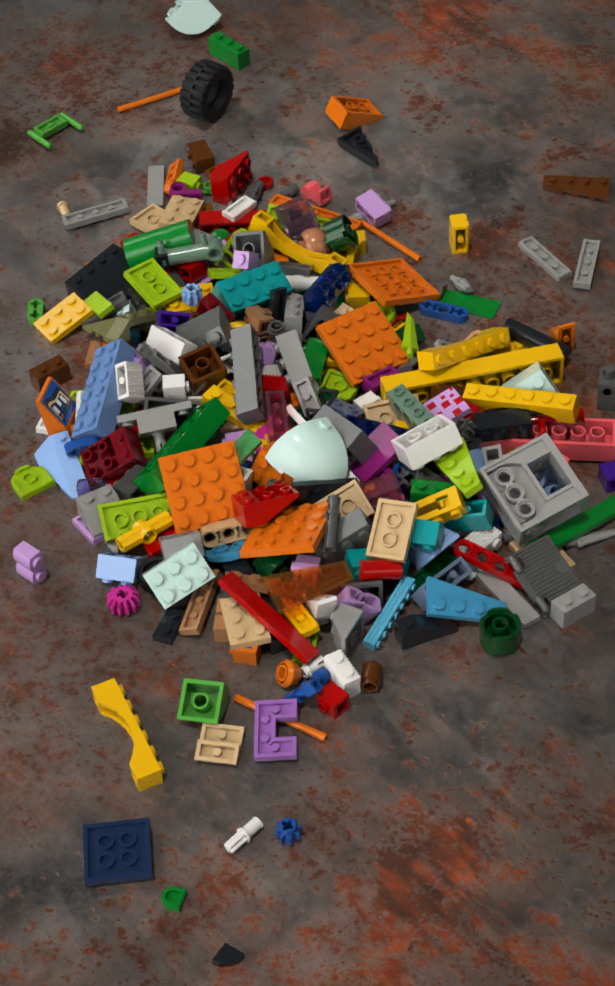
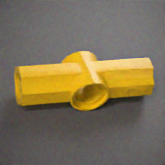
[115,511,173,553]

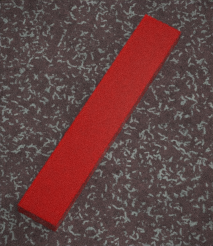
[217,571,320,665]

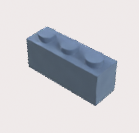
[411,556,474,612]

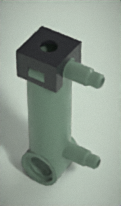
[154,231,224,270]

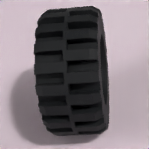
[179,59,234,123]

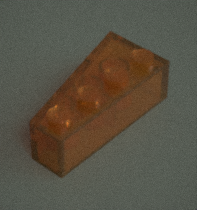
[260,560,354,614]

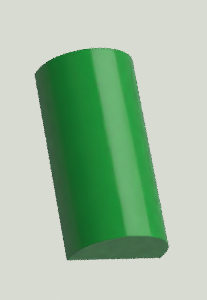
[123,219,195,268]

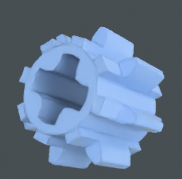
[181,283,203,307]

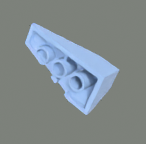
[34,430,91,501]

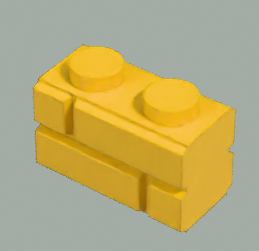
[449,213,469,254]

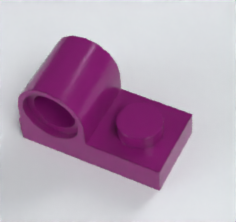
[169,182,203,200]
[362,365,400,398]

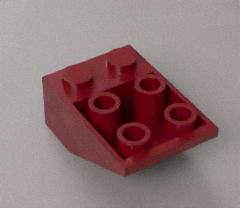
[80,426,147,486]

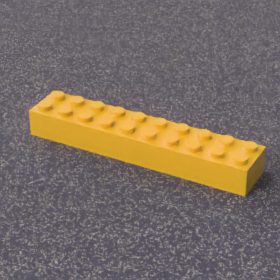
[380,343,564,404]

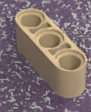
[199,517,253,548]

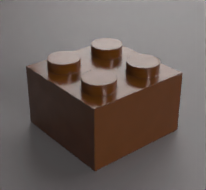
[178,343,229,396]

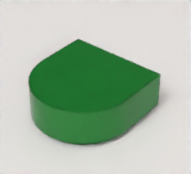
[161,887,188,913]

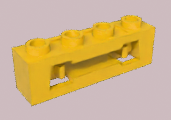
[414,485,468,524]

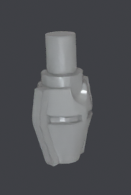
[449,275,474,293]

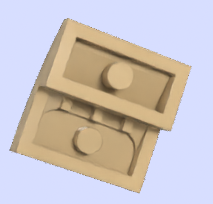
[194,723,245,766]

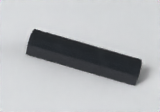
[503,318,572,360]

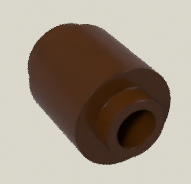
[361,660,383,692]

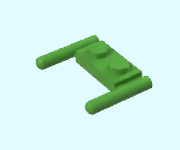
[27,112,84,149]

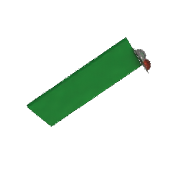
[440,284,501,319]

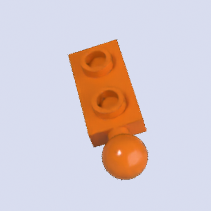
[164,158,185,195]

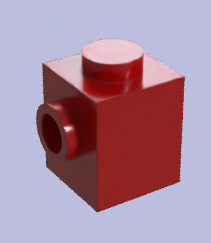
[317,681,350,720]

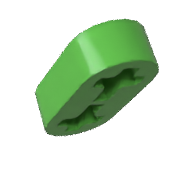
[27,298,45,326]

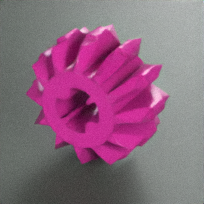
[107,583,141,617]

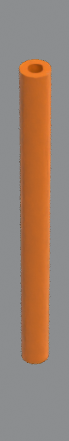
[117,87,182,113]
[361,219,422,263]
[234,694,328,742]

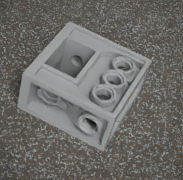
[478,432,589,547]

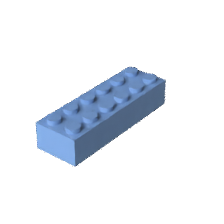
[71,338,136,440]

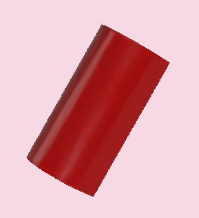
[359,559,403,581]

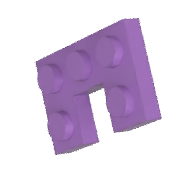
[254,698,298,762]

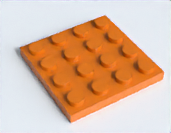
[345,258,441,307]
[315,301,409,388]
[157,440,246,534]
[239,501,328,559]

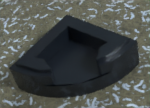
[212,943,245,967]

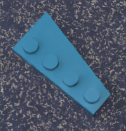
[426,576,507,622]

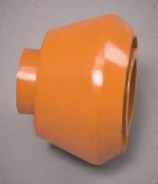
[276,659,302,688]

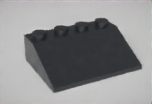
[65,243,137,301]

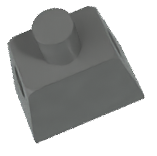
[597,365,615,411]

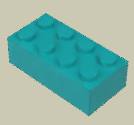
[212,260,293,319]

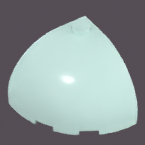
[165,0,222,34]
[501,361,560,416]
[265,417,348,482]

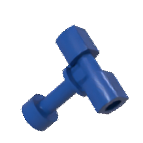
[284,667,331,704]

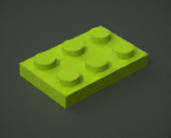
[123,258,182,310]

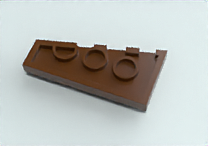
[543,175,610,204]

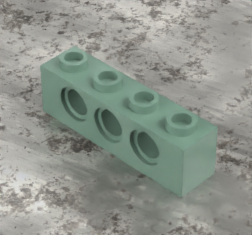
[387,384,434,429]

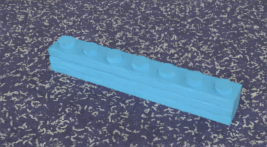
[363,575,417,652]

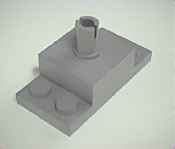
[116,400,192,453]

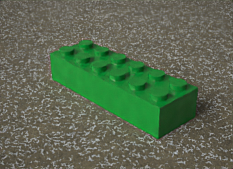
[133,397,231,496]

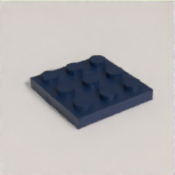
[83,818,153,886]

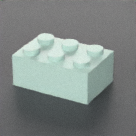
[142,542,216,609]

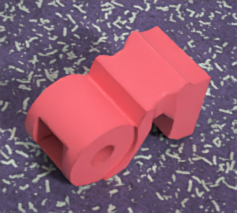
[300,180,332,206]

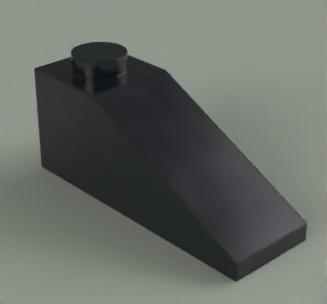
[394,614,459,651]

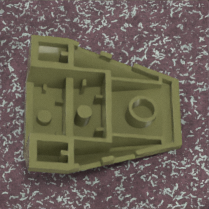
[82,309,157,342]

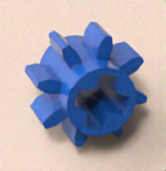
[274,817,302,846]

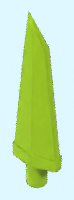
[401,312,419,359]

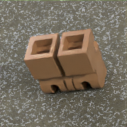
[244,305,274,343]

